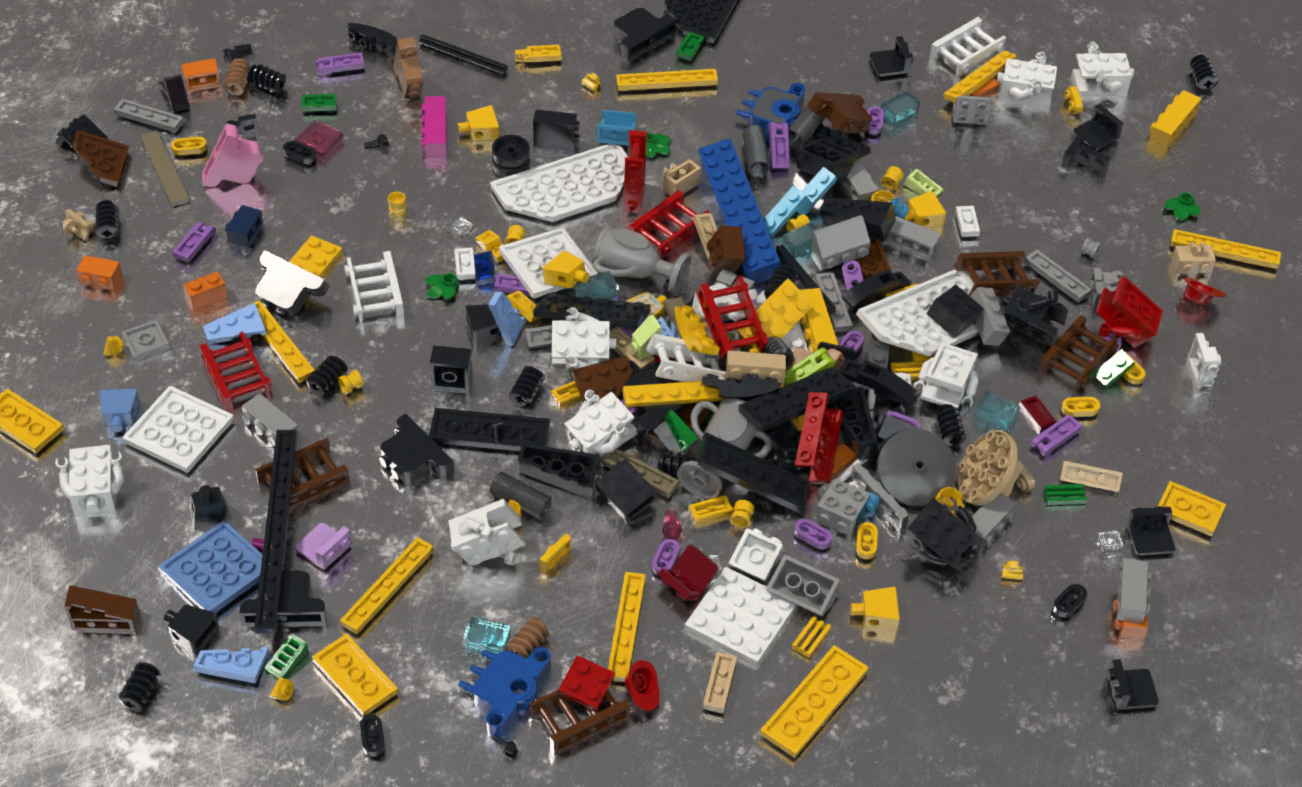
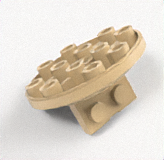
[957,430,1024,506]

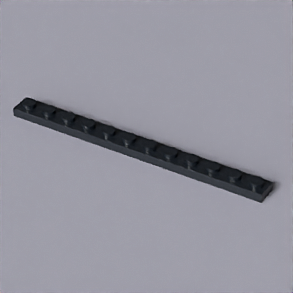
[254,430,297,633]

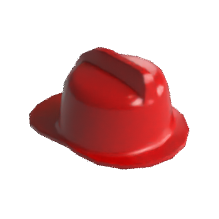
[1183,277,1226,305]
[625,660,660,711]

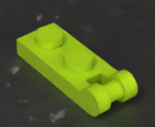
[784,348,835,386]

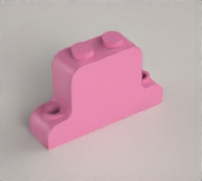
[202,123,264,187]

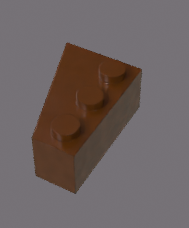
[64,585,139,632]

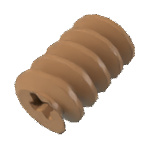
[223,59,251,96]
[505,616,550,659]

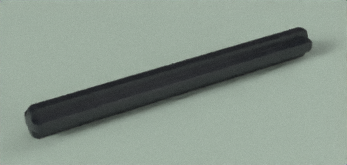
[419,35,508,74]
[776,245,836,314]

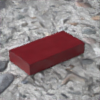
[1019,395,1057,432]

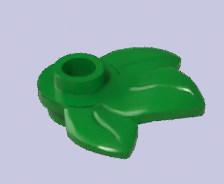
[646,132,671,158]
[1164,192,1200,221]
[424,273,459,300]

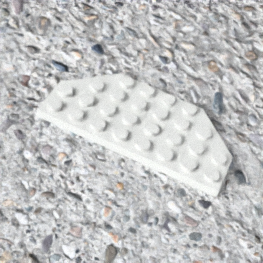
[490,144,628,222]
[856,269,979,356]

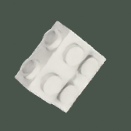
[1188,333,1221,386]
[728,528,784,582]

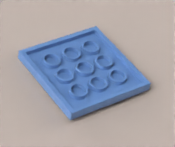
[158,520,263,613]

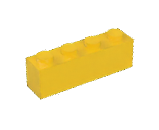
[1149,90,1202,147]
[799,288,838,354]

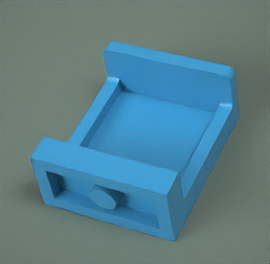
[596,110,637,146]

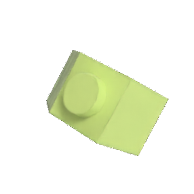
[630,315,662,360]

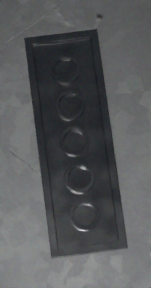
[533,293,651,328]
[739,366,857,432]
[429,408,550,451]
[697,432,809,514]

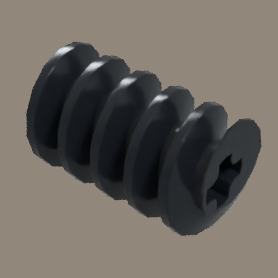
[1190,54,1218,90]
[247,64,286,93]
[95,200,119,239]
[764,265,797,299]
[761,336,794,368]
[306,355,348,396]
[509,366,545,407]
[935,404,966,446]
[657,448,696,477]
[118,662,161,712]

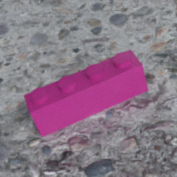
[421,96,446,156]

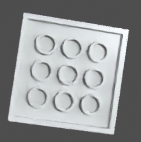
[499,227,598,299]
[122,386,234,473]
[684,567,797,666]

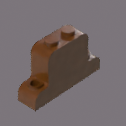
[807,92,872,133]

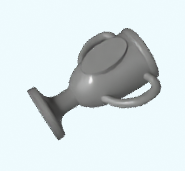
[592,225,692,296]
[677,398,772,499]

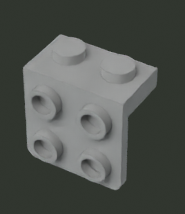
[952,96,991,125]
[815,479,869,536]

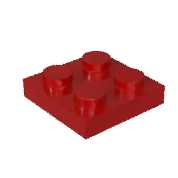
[558,655,615,711]

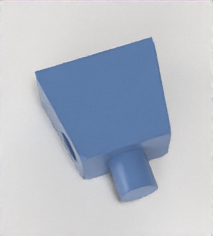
[99,388,140,432]

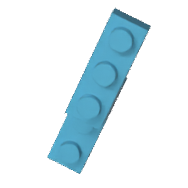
[763,167,837,238]

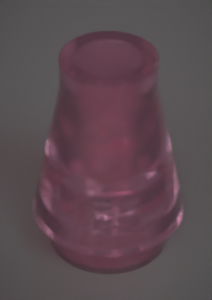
[662,510,682,539]

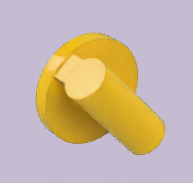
[581,72,601,92]
[104,336,124,356]
[1001,561,1023,580]
[269,677,294,701]

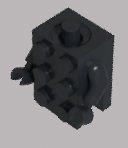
[1002,286,1068,347]
[907,497,986,572]

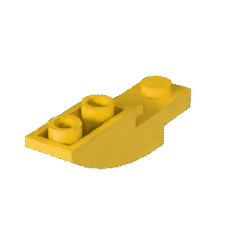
[674,305,720,355]

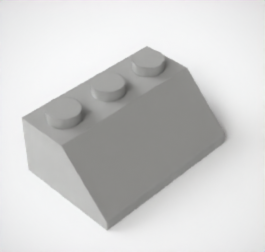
[810,215,870,271]
[766,554,841,617]

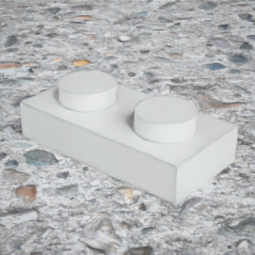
[955,206,980,237]
[454,247,475,280]

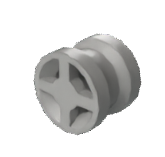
[1080,237,1101,259]

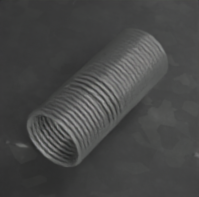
[788,107,826,148]
[742,125,770,176]
[489,472,553,520]

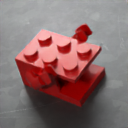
[1096,276,1163,348]

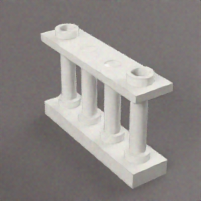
[930,17,1006,77]
[344,251,404,323]
[646,333,726,382]

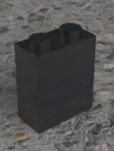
[533,110,580,151]
[594,458,658,523]

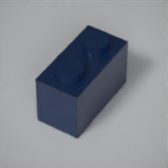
[225,205,263,247]

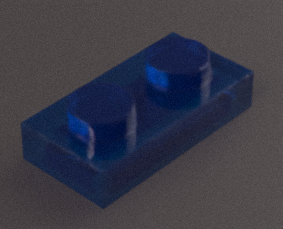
[474,251,495,286]

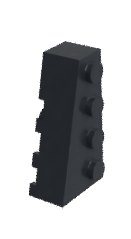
[820,197,896,243]
[826,387,878,460]

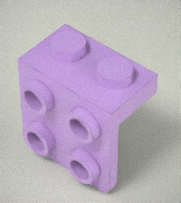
[295,523,352,570]

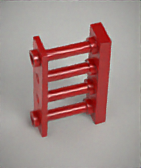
[624,130,647,213]
[629,190,710,259]
[696,276,768,360]
[199,331,272,411]
[795,392,843,484]

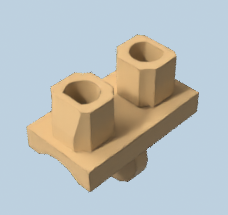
[62,209,96,241]

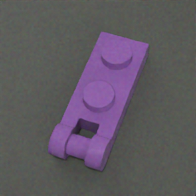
[316,52,365,76]
[768,122,790,170]
[172,222,216,263]
[1030,414,1083,457]

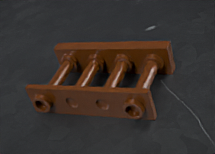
[954,251,1040,296]
[1038,315,1119,392]
[255,438,350,509]
[529,690,630,754]

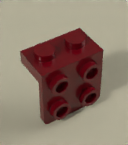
[658,545,719,601]

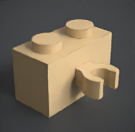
[663,159,701,196]
[1172,242,1216,274]

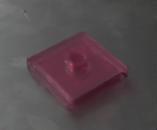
[294,120,343,157]

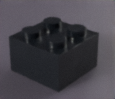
[926,285,984,338]
[430,345,473,391]

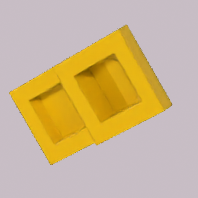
[475,230,504,263]

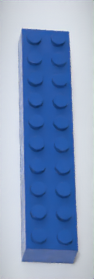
[698,138,781,285]

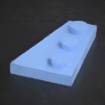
[488,292,527,346]
[203,303,268,344]
[193,647,269,683]

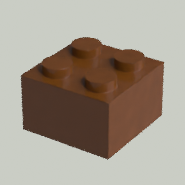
[707,225,745,275]

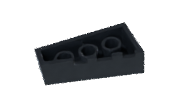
[518,443,600,500]

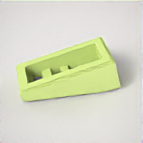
[903,168,944,197]

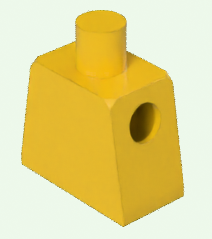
[458,105,499,141]
[903,191,947,228]
[542,251,589,288]
[850,587,900,631]

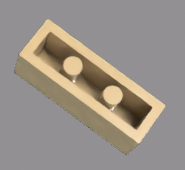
[726,351,786,384]

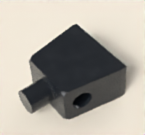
[465,304,501,344]
[190,485,232,530]
[164,605,219,654]

